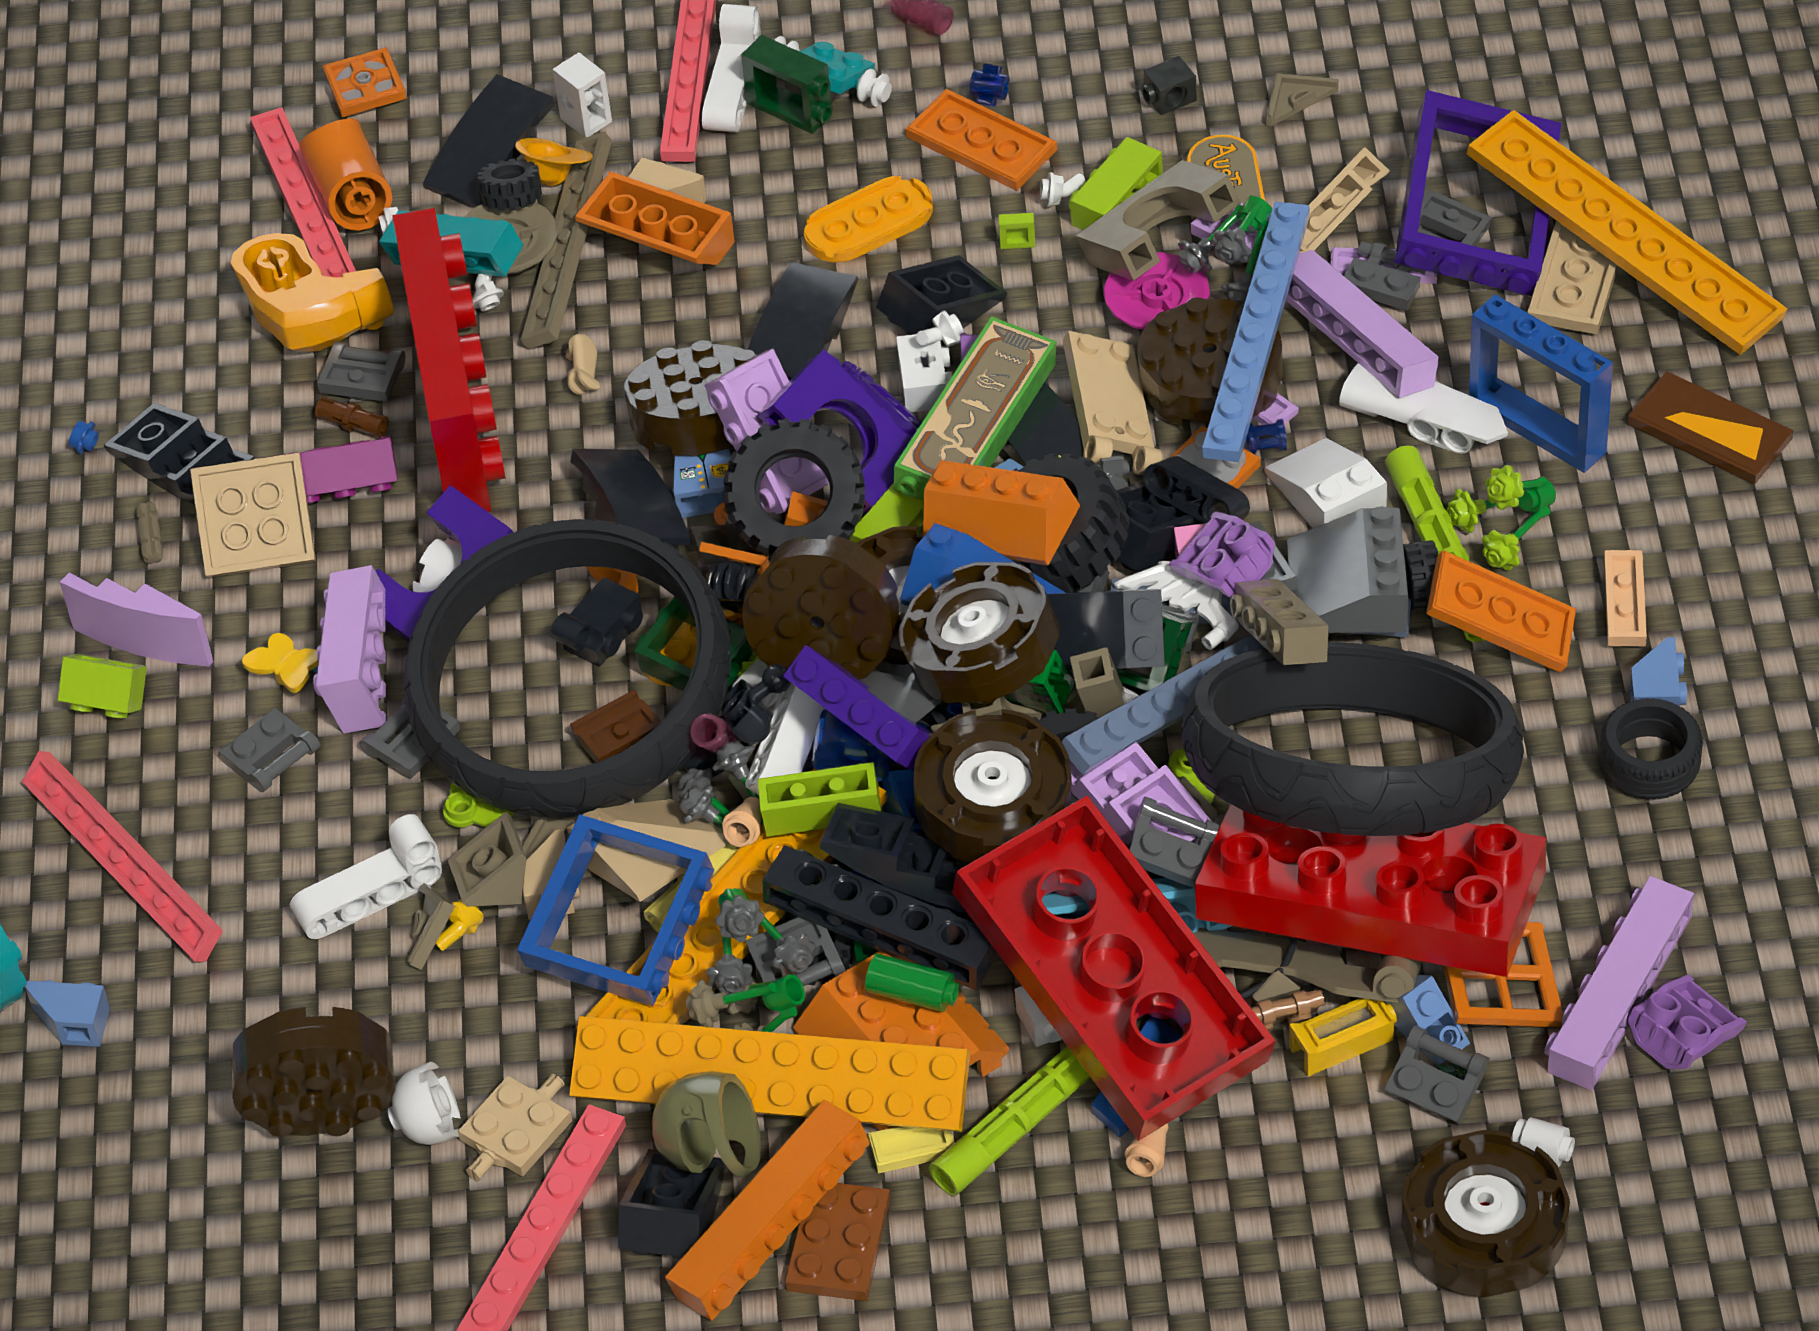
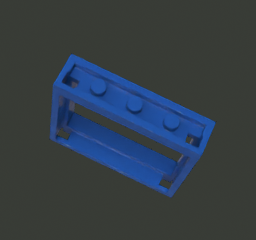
[1469,294,1613,473]
[517,814,715,1006]

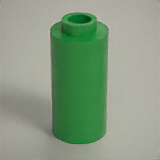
[865,953,959,1012]

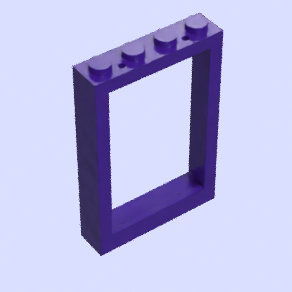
[1394,90,1561,296]

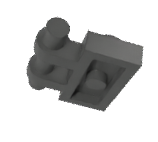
[1344,241,1426,310]

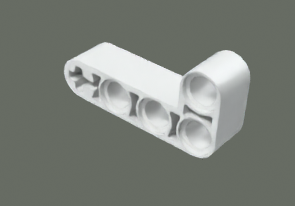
[702,4,761,133]
[745,683,825,795]
[290,814,442,939]

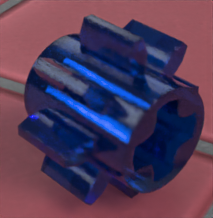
[970,63,1010,107]

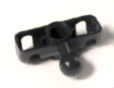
[721,664,791,744]

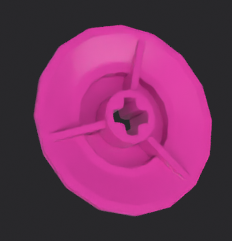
[1104,252,1210,330]

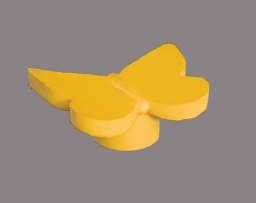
[242,633,319,693]

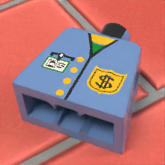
[674,449,731,518]

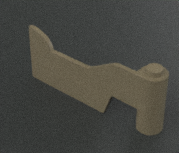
[1193,928,1422,1003]

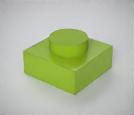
[999,213,1036,249]

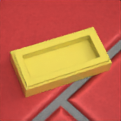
[868,1126,955,1174]

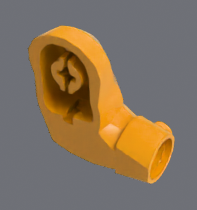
[231,233,394,352]

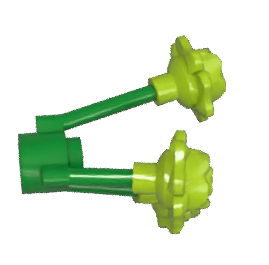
[1447,465,1556,571]

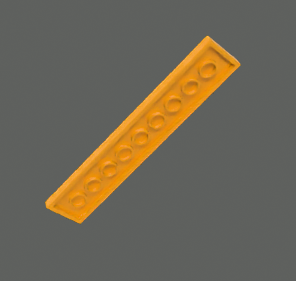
[1466,110,1788,355]
[576,754,888,1029]
[569,1016,971,1132]

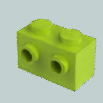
[58,654,147,718]

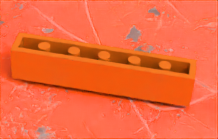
[665,1100,870,1321]

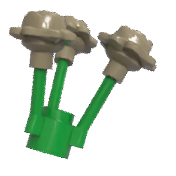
[686,974,805,1032]

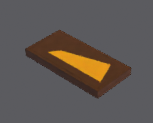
[1628,371,1793,484]

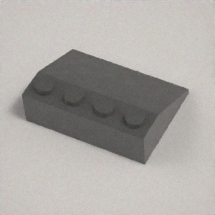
[1287,506,1408,633]

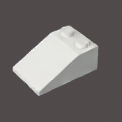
[1264,438,1387,528]

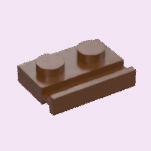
[570,689,661,762]

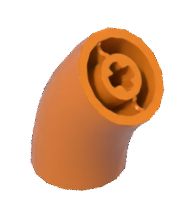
[299,118,393,231]

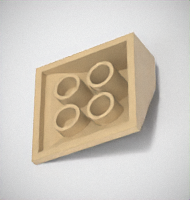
[566,799,729,902]

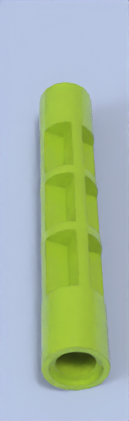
[1385,446,1484,642]
[929,1046,1091,1196]

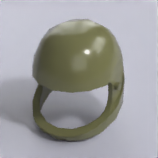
[652,1071,761,1177]

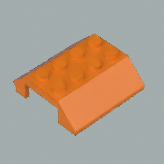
[793,951,1010,1131]

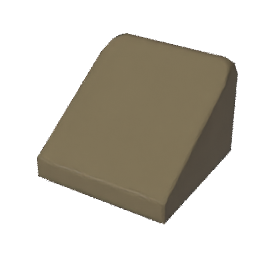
[1250,970,1300,1007]

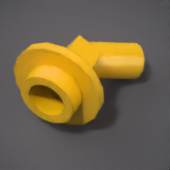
[436,899,484,951]

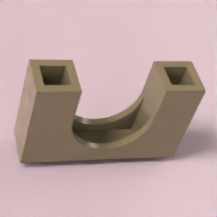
[1076,160,1241,281]
[961,647,1127,720]

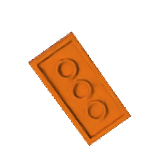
[906,88,1057,191]
[1426,550,1576,673]

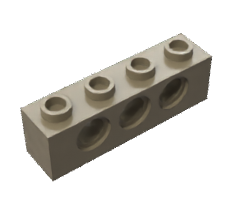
[1230,579,1328,665]

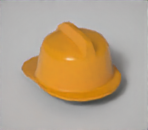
[515,138,593,186]

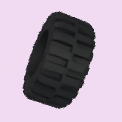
[723,419,865,557]
[1012,453,1129,593]

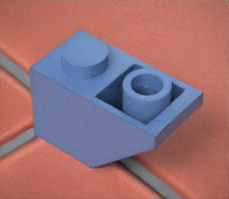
[1629,637,1687,706]
[1384,975,1470,1065]
[25,980,110,1047]

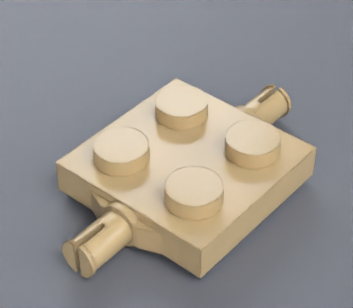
[458,1074,572,1181]

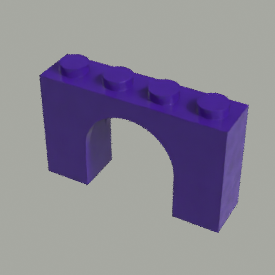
[758,349,913,519]
[375,485,514,643]
[783,645,932,772]

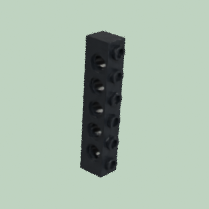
[762,845,997,991]

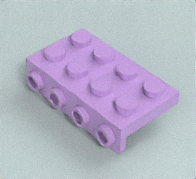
[704,349,829,516]

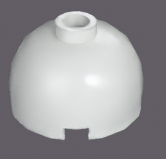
[388,1062,461,1145]

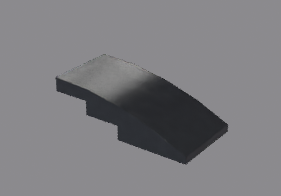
[423,74,554,208]
[747,262,858,381]
[1002,382,1084,467]
[104,403,255,505]
[570,448,691,545]
[820,803,970,912]

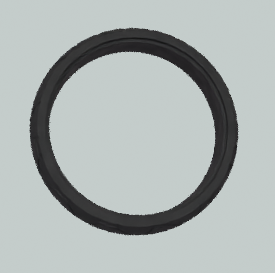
[404,519,731,818]
[1181,642,1524,836]

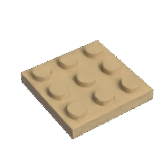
[190,453,316,578]

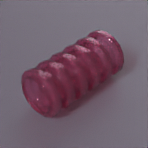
[891,0,954,35]
[690,714,742,753]

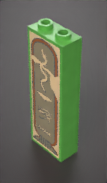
[894,316,1057,501]

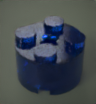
[812,709,891,781]

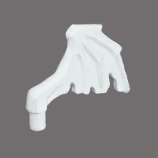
[1114,561,1239,650]

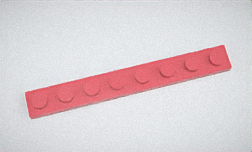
[660,0,717,162]
[250,107,356,278]
[22,751,223,962]
[456,1104,626,1331]

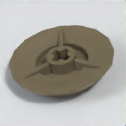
[464,202,558,275]

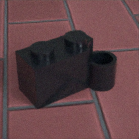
[551,577,643,667]

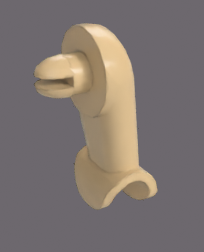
[566,334,600,395]

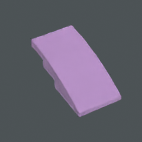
[60,572,213,667]
[1070,742,1212,845]

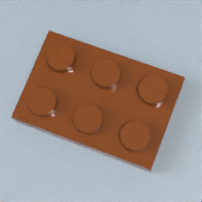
[785,1183,891,1302]

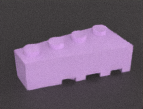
[313,565,386,734]

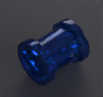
[1246,418,1287,455]

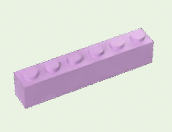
[1286,250,1438,398]
[1544,876,1694,1091]

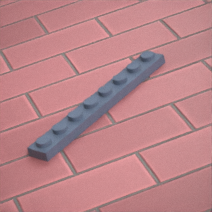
[1062,635,1265,775]

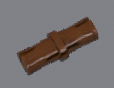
[315,397,389,438]

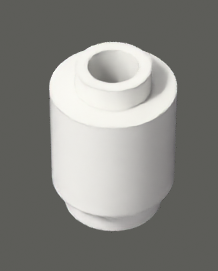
[1513,1117,1575,1167]

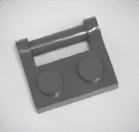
[1418,189,1492,246]
[317,341,406,402]
[359,698,460,779]
[219,708,321,793]
[1128,796,1219,888]
[745,917,846,986]
[1385,1025,1489,1125]

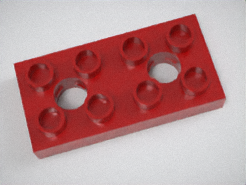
[392,208,506,512]
[952,796,1276,1141]
[1195,805,1547,977]

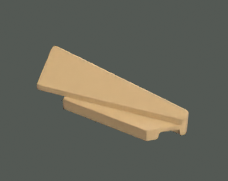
[1256,147,1390,263]

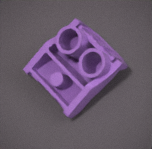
[1169,511,1275,597]
[1628,974,1747,1069]

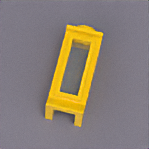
[1289,998,1397,1076]

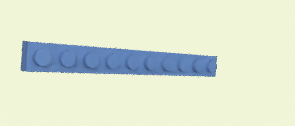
[1202,202,1310,462]

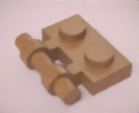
[1250,990,1325,1032]

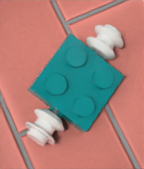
[775,36,892,107]

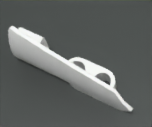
[1339,363,1508,454]

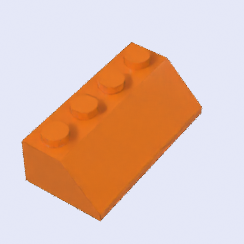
[575,171,735,265]
[923,460,1080,566]

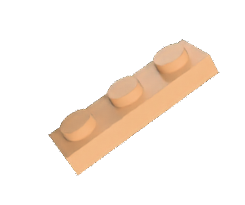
[1604,550,1647,646]

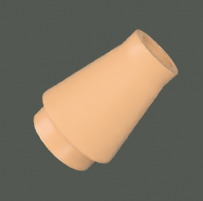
[722,797,762,847]
[1125,1124,1169,1177]

